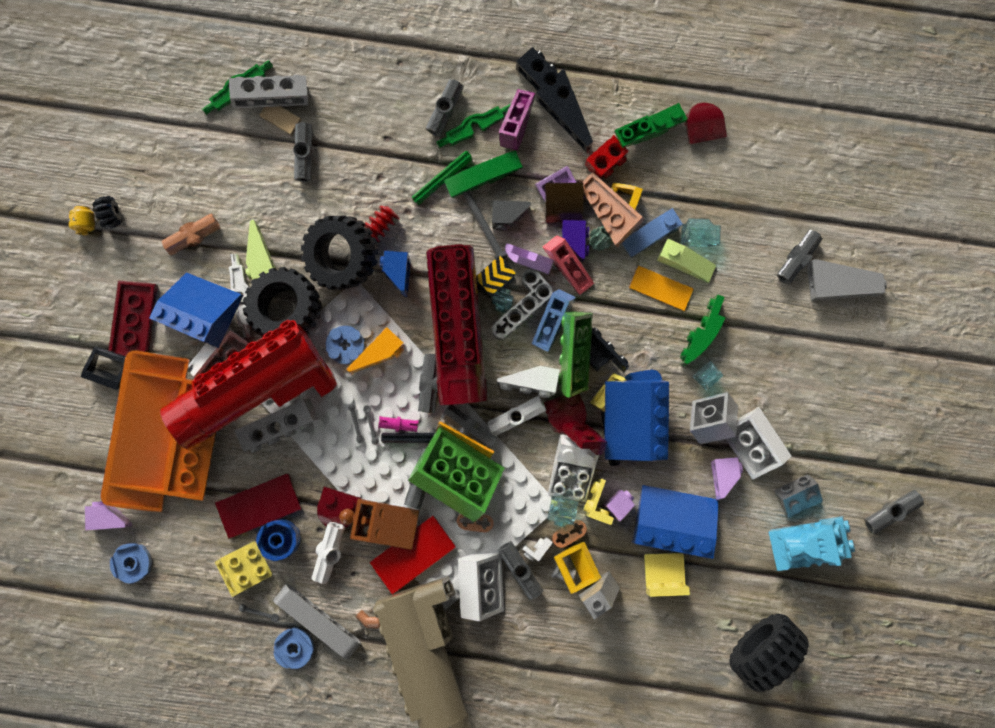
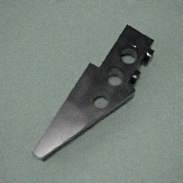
[516,47,593,152]

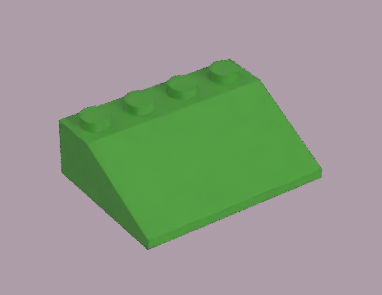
[558,311,593,397]
[408,427,505,522]

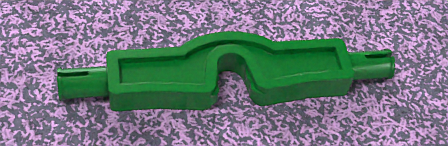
[202,59,273,115]
[436,104,511,149]

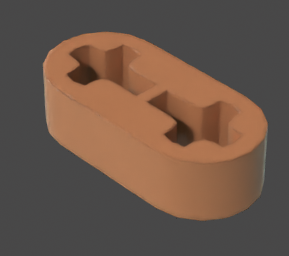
[457,514,494,532]
[552,520,587,548]

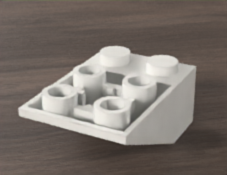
[497,366,560,398]
[548,434,599,502]

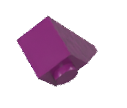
[499,89,535,151]

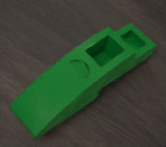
[614,103,688,148]
[680,294,726,366]

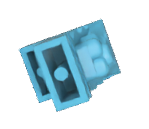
[769,516,855,571]

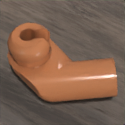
[355,610,381,629]

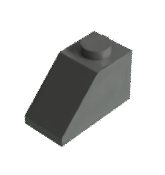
[492,200,531,230]

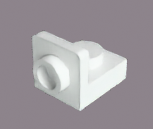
[523,537,553,561]

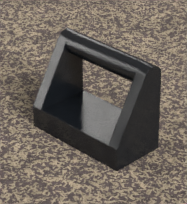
[81,346,126,390]

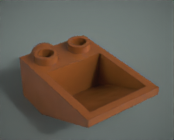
[339,499,420,549]

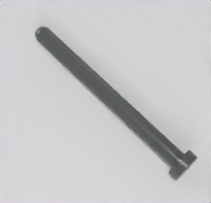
[463,191,508,259]

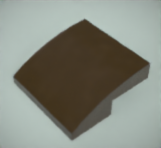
[544,183,584,223]

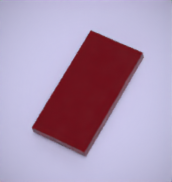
[108,280,158,356]
[215,473,302,539]

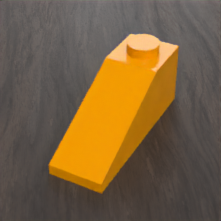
[346,327,405,374]

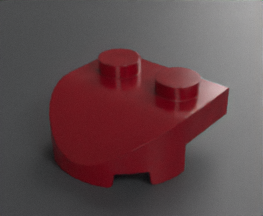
[684,102,727,144]
[544,393,587,435]
[562,421,608,455]
[317,486,362,529]

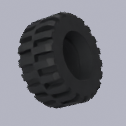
[301,215,378,290]
[242,267,322,337]
[729,613,809,692]

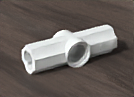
[487,396,547,437]
[311,522,345,584]

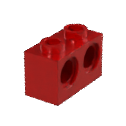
[585,135,629,180]

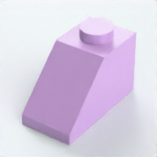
[711,457,743,500]
[602,489,635,521]
[85,501,132,530]

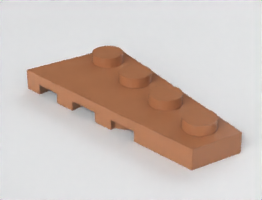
[582,172,645,248]

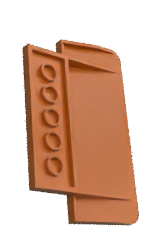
[101,351,216,512]

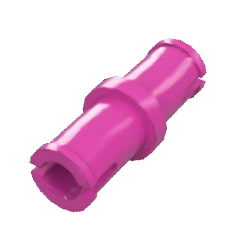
[378,416,418,433]

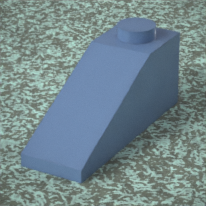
[622,208,683,258]
[531,289,576,352]

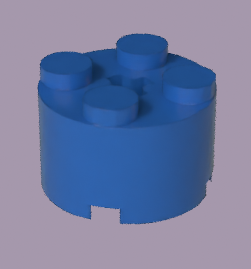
[256,519,301,561]

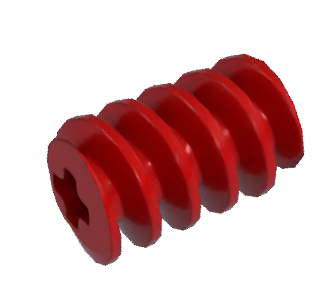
[365,205,400,243]

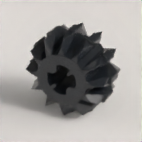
[92,196,123,229]

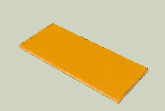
[629,265,693,311]
[436,421,494,459]

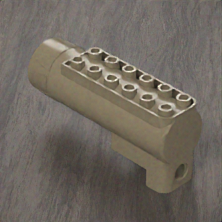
[373,576,472,728]

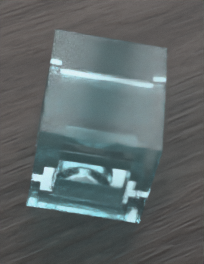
[692,361,724,390]
[547,496,578,527]

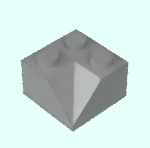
[690,392,738,444]

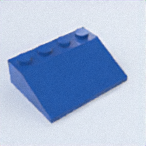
[149,272,243,348]
[605,379,669,461]
[632,485,719,559]

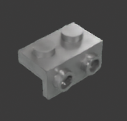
[775,475,823,518]

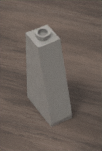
[807,259,887,301]
[577,571,620,620]

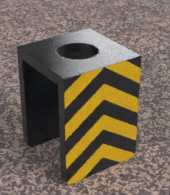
[476,256,516,300]

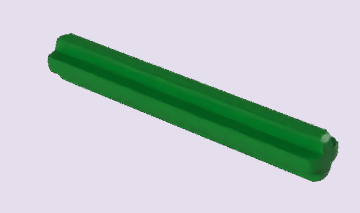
[412,151,472,205]

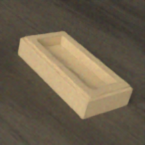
[259,106,302,136]

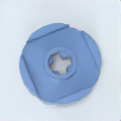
[326,326,365,365]
[110,543,152,583]
[274,627,315,669]

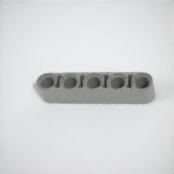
[273,584,361,660]

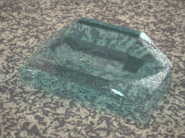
[681,218,721,247]

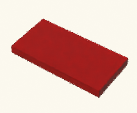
[369,515,456,594]

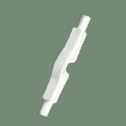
[229,254,252,338]

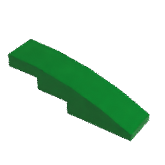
[444,150,523,198]

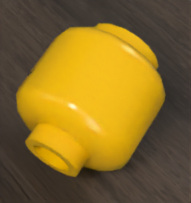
[69,206,95,235]

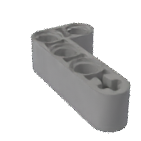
[492,269,552,340]

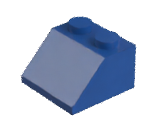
[380,251,411,297]

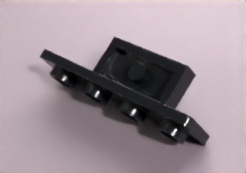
[576,311,629,373]

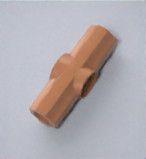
[162,213,221,256]

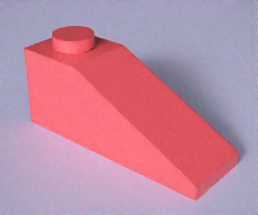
[543,236,595,295]

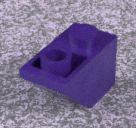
[562,220,589,262]

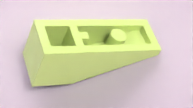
[245,219,276,280]
[657,239,716,283]

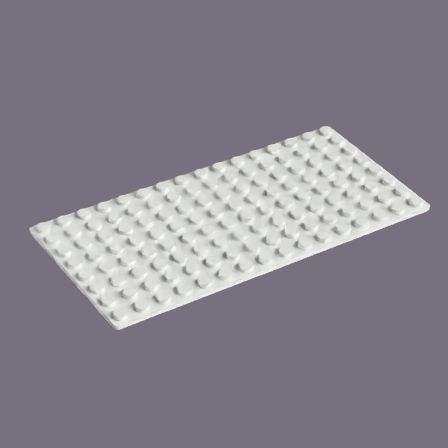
[262,284,558,610]

